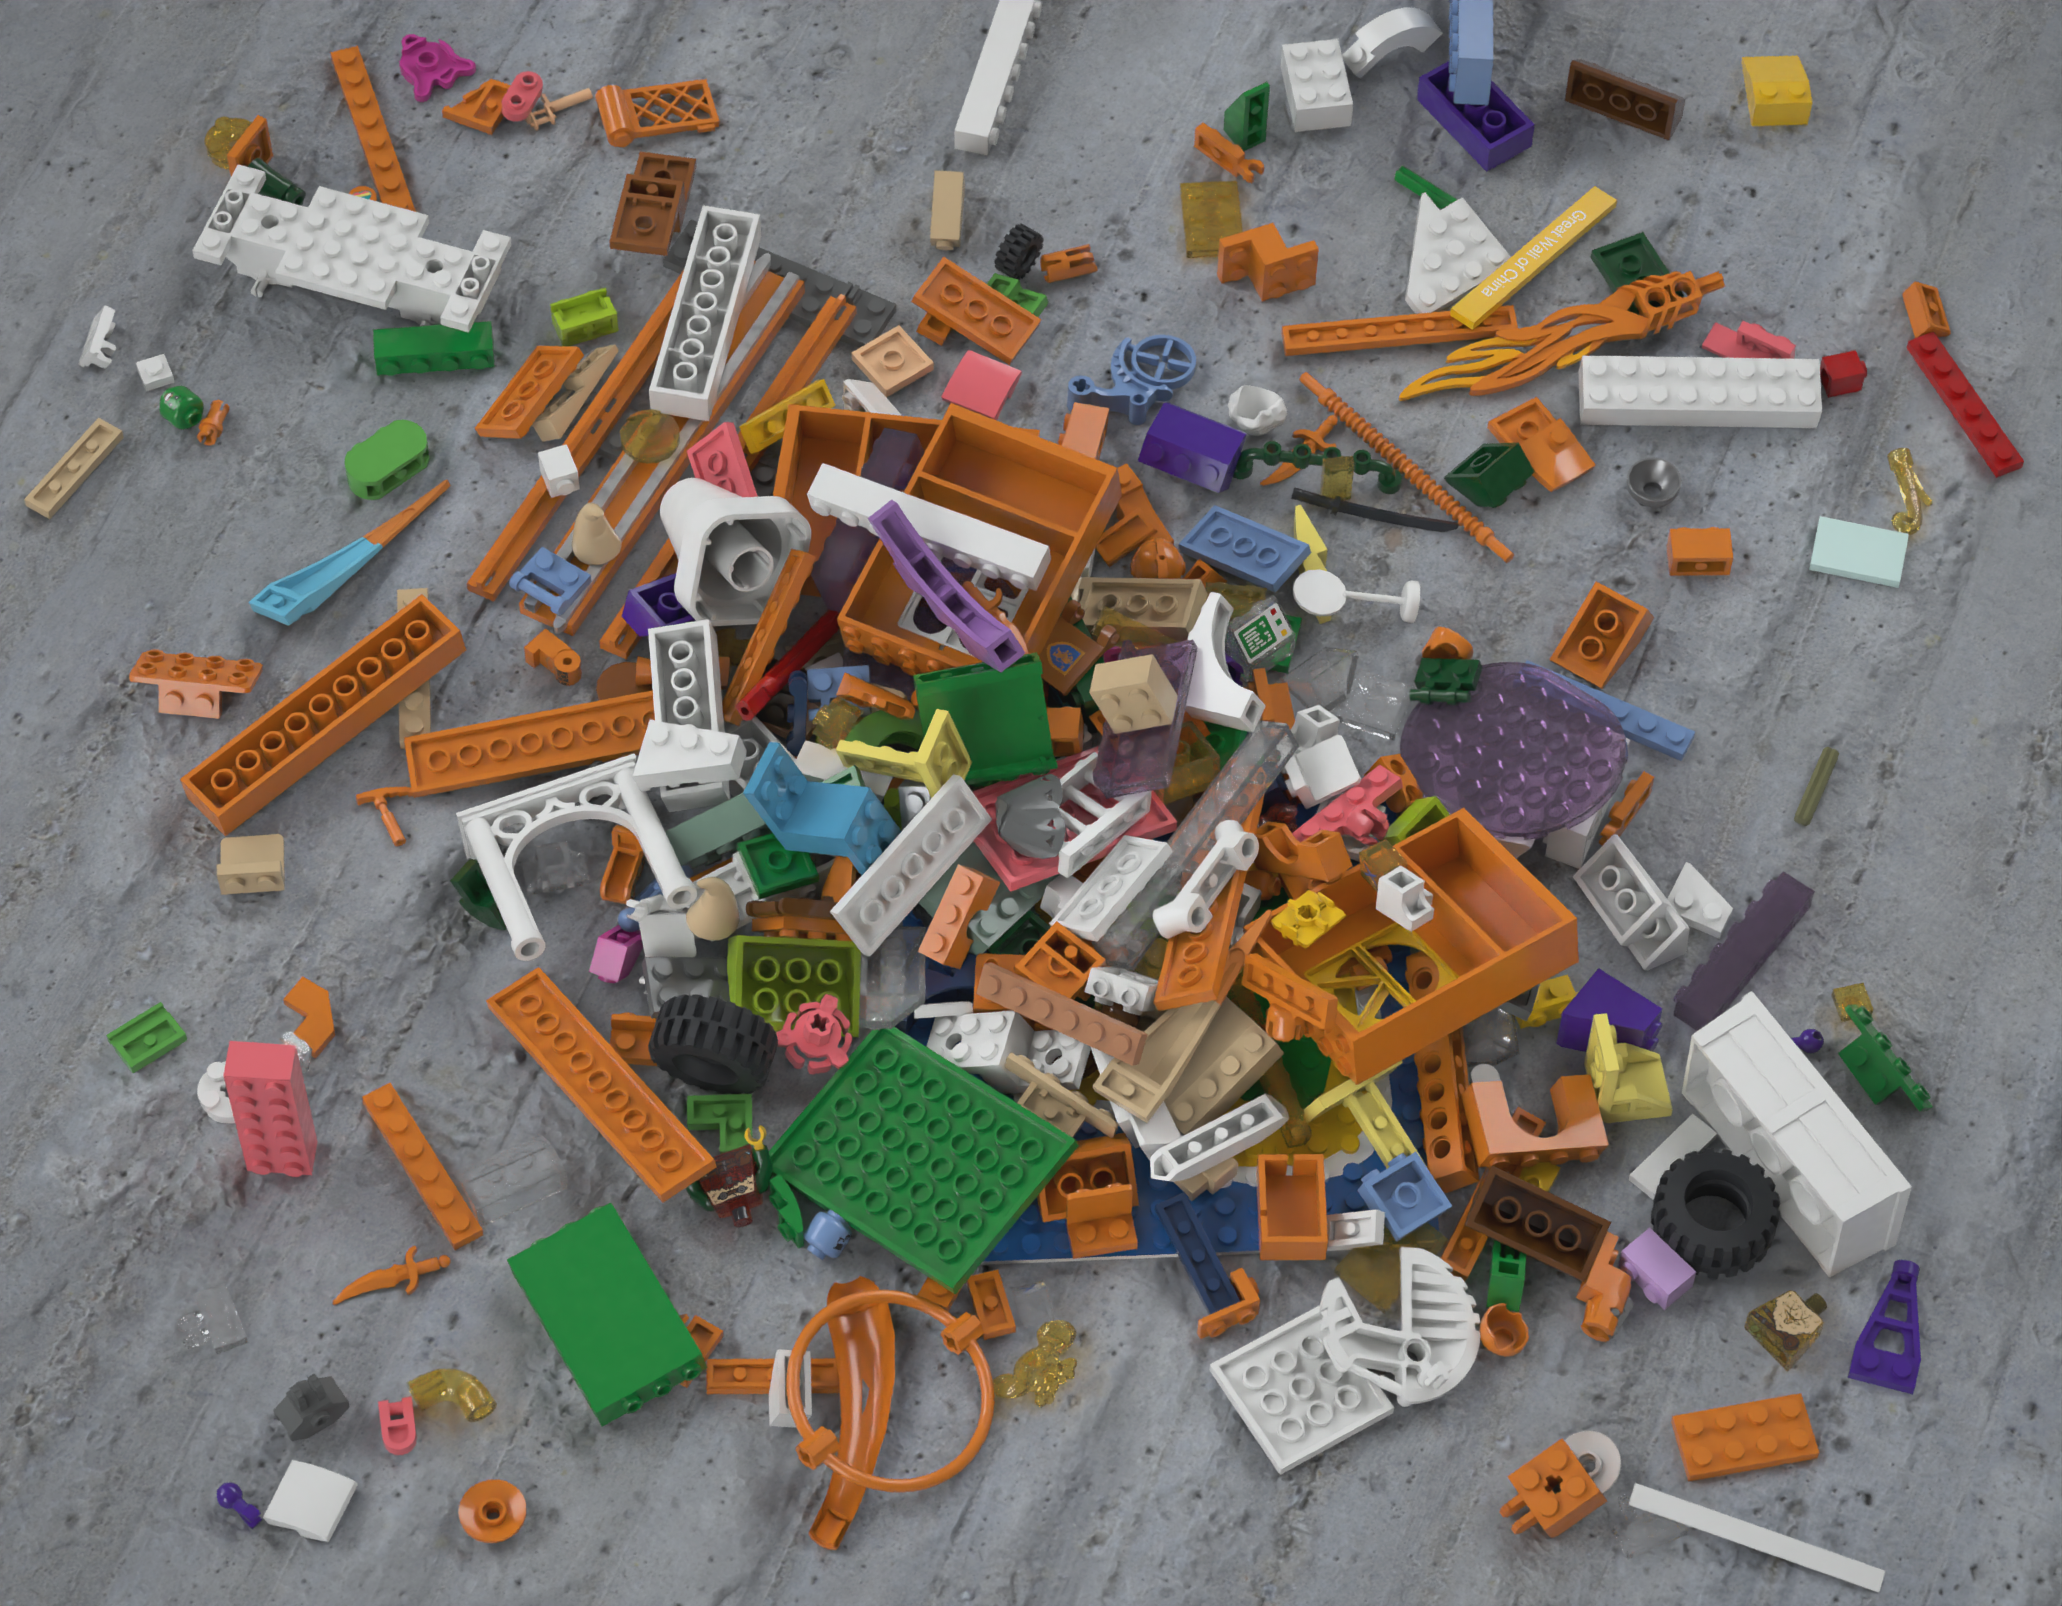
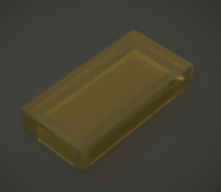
[1320,456,1354,500]

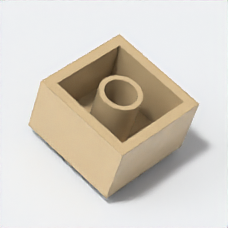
[1089,654,1178,734]

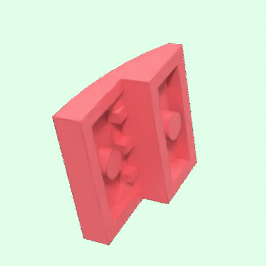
[941,350,1022,420]

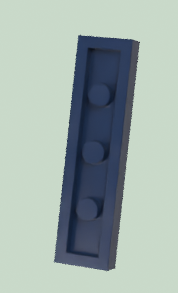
[1155,1192,1241,1315]

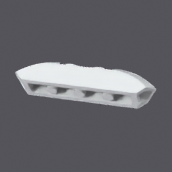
[1150,1094,1289,1182]

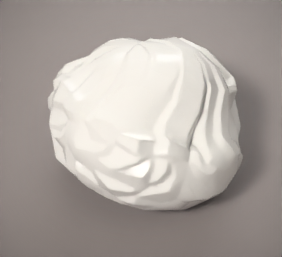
[1227,385,1287,436]

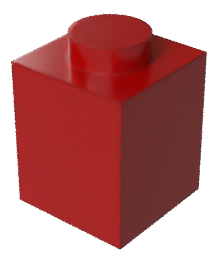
[1820,350,1867,398]

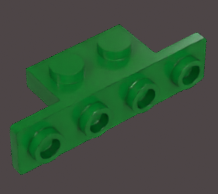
[1838,1004,1933,1112]

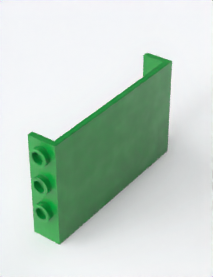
[507,1202,707,1427]

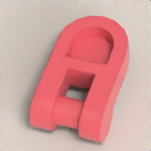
[378,1396,417,1455]

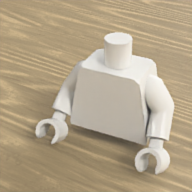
[627,894,701,995]

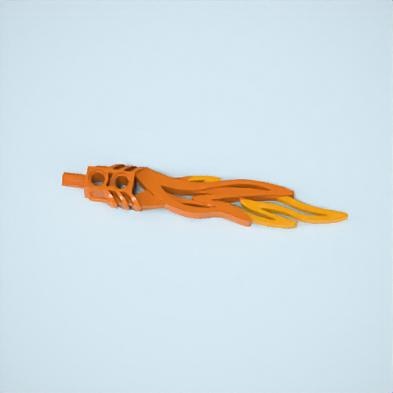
[1398,271,1725,401]

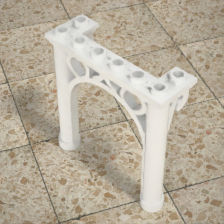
[456,754,697,961]

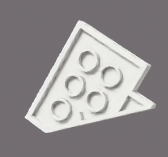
[1405,193,1510,314]

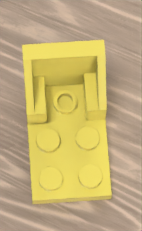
[1584,1013,1673,1123]

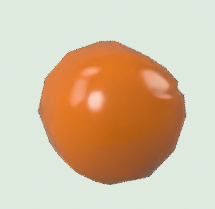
[1479,1303,1529,1357]

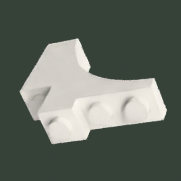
[1162,592,1266,733]

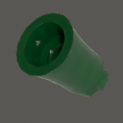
[247,158,306,206]

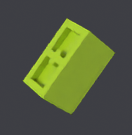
[550,287,619,346]

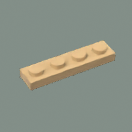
[24,418,124,519]

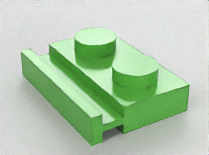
[106,1002,187,1074]

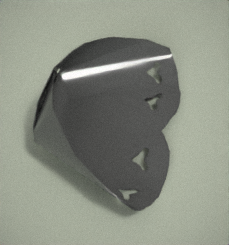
[995,774,1066,859]

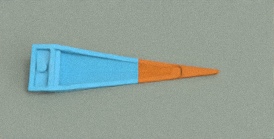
[248,479,451,626]

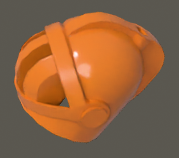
[1130,538,1186,579]

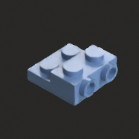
[1357,1152,1452,1242]

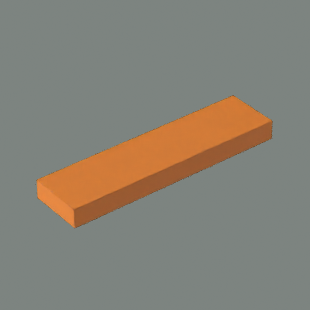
[706,1358,840,1394]

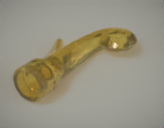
[1887,448,1933,535]

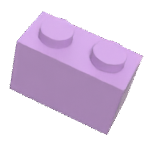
[1618,1228,1696,1310]

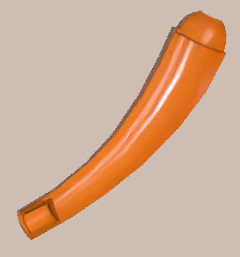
[809,1276,895,1550]

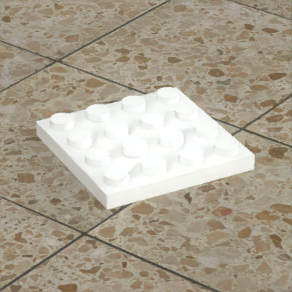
[1209,1305,1394,1475]

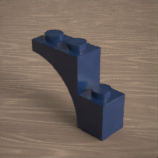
[890,953,977,1034]

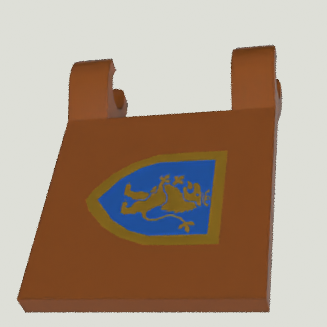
[1039,599,1120,696]

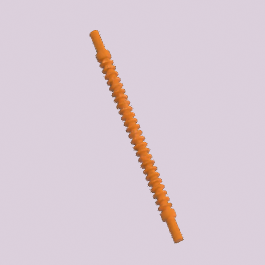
[1299,372,1514,563]

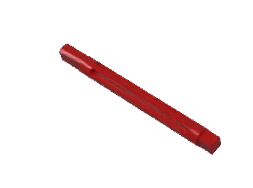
[735,594,850,721]

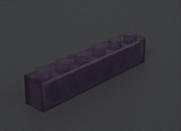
[1673,871,1815,1031]

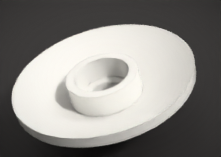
[1565,1431,1621,1494]

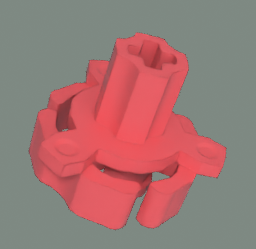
[776,994,853,1075]

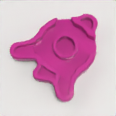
[399,34,476,102]

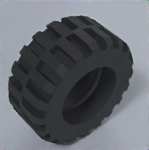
[648,994,778,1094]
[1651,1148,1780,1278]

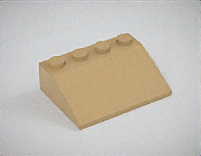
[1164,997,1284,1136]

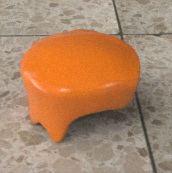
[1422,626,1473,659]

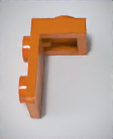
[1197,1268,1260,1339]

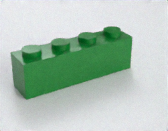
[373,321,495,376]

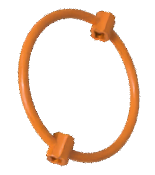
[786,1289,995,1493]

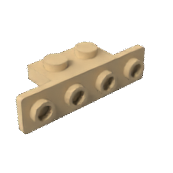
[1005,1053,1119,1138]

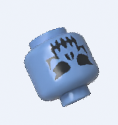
[804,1210,852,1260]

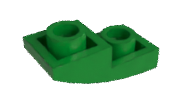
[768,1174,804,1249]

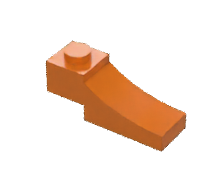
[1115,463,1174,547]

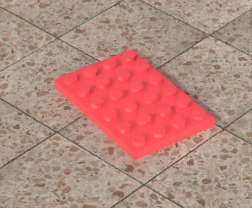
[972,743,1177,892]

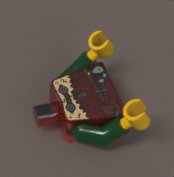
[685,1125,773,1228]

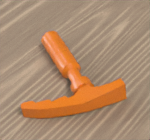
[356,787,413,846]

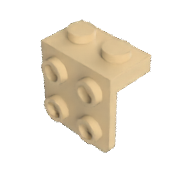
[217,834,285,895]

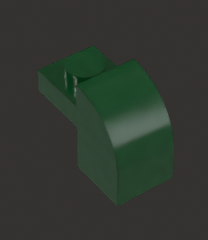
[450,859,507,930]

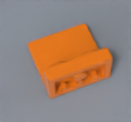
[1066,1183,1138,1259]

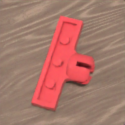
[1292,765,1403,846]

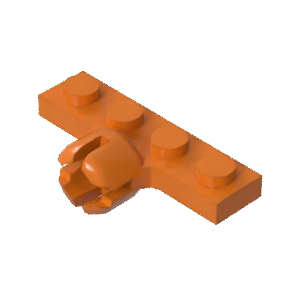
[1242,953,1338,1042]

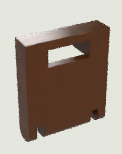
[746,896,838,920]

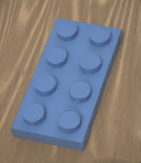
[1179,505,1311,593]

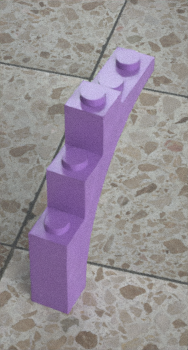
[867,500,1025,672]

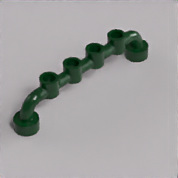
[1233,441,1402,494]

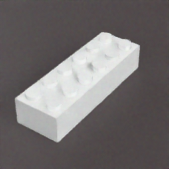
[648,619,730,812]

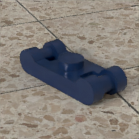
[786,670,808,757]

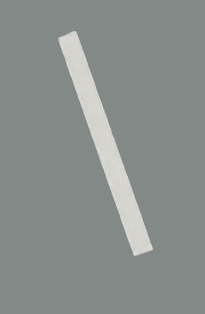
[1629,1483,1885,1592]

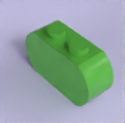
[344,420,430,500]

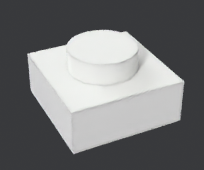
[136,354,175,392]

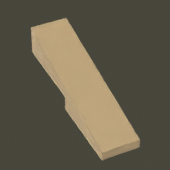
[532,344,619,442]

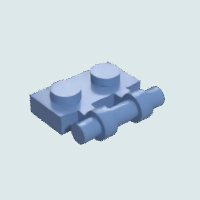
[807,665,872,724]

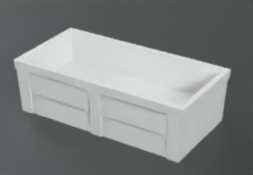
[1682,991,1912,1278]

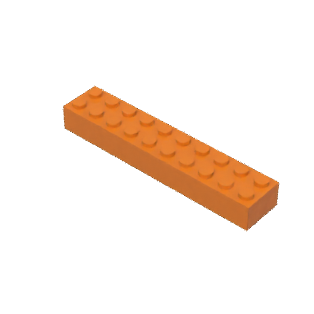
[180,594,466,837]

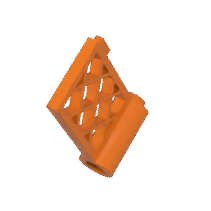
[595,79,720,147]

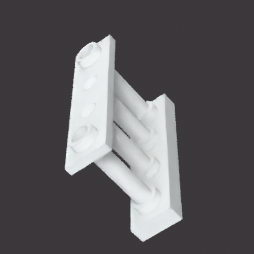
[1045,752,1152,878]

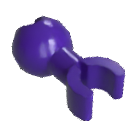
[1791,1029,1824,1054]
[217,1482,262,1529]

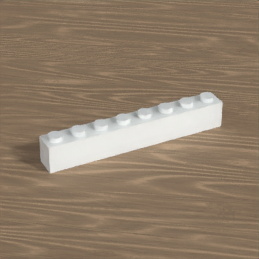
[954,0,1042,156]
[807,463,1051,591]

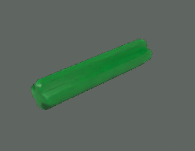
[1394,166,1457,210]

